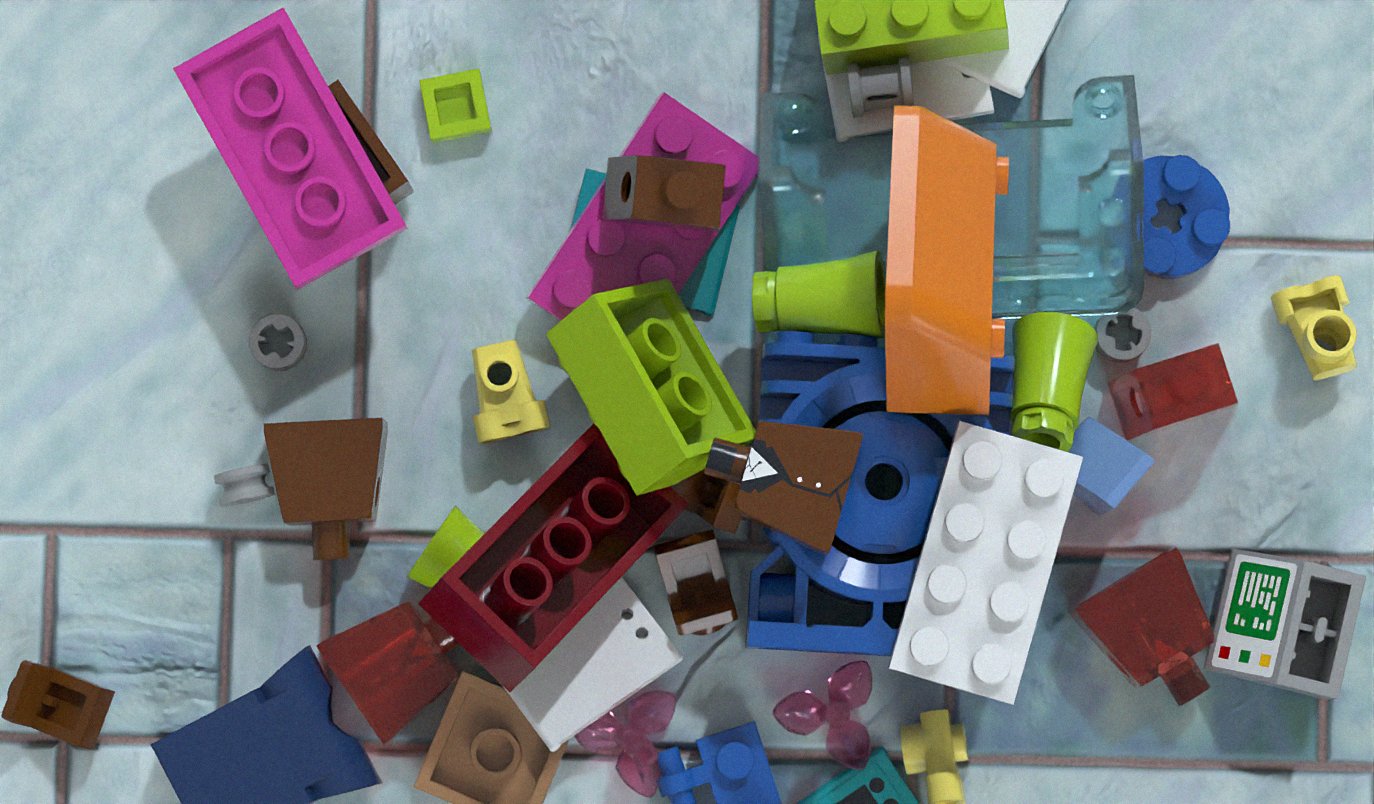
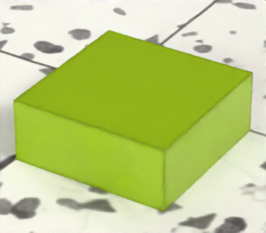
[419,68,492,144]

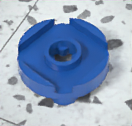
[1105,155,1230,279]

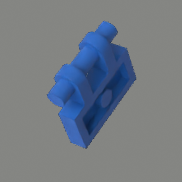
[654,721,782,804]

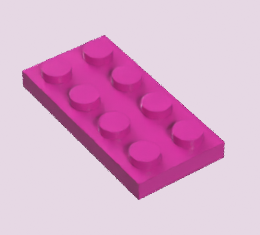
[173,7,408,290]
[526,92,765,321]

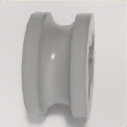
[1094,305,1151,363]
[249,314,307,371]
[214,464,275,507]

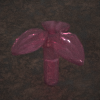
[772,660,873,770]
[574,690,676,798]

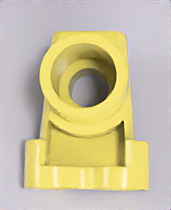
[1270,275,1357,381]
[472,340,551,444]
[900,709,968,804]

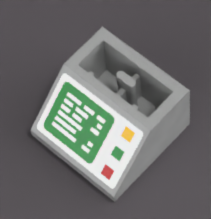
[1203,548,1366,699]

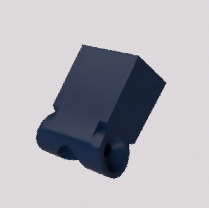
[150,645,383,804]

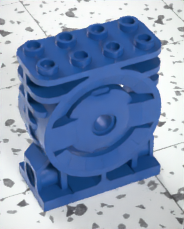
[745,331,1015,656]

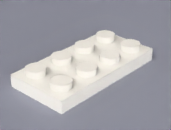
[888,421,1083,705]

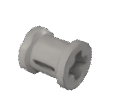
[847,56,914,118]

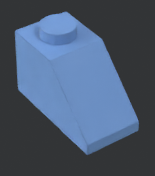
[1069,416,1155,516]

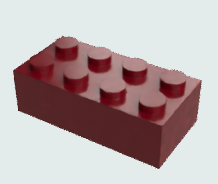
[418,423,689,692]

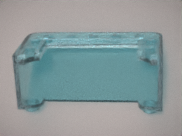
[758,75,1144,320]

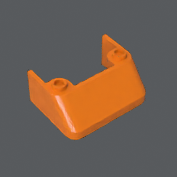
[885,105,1009,415]

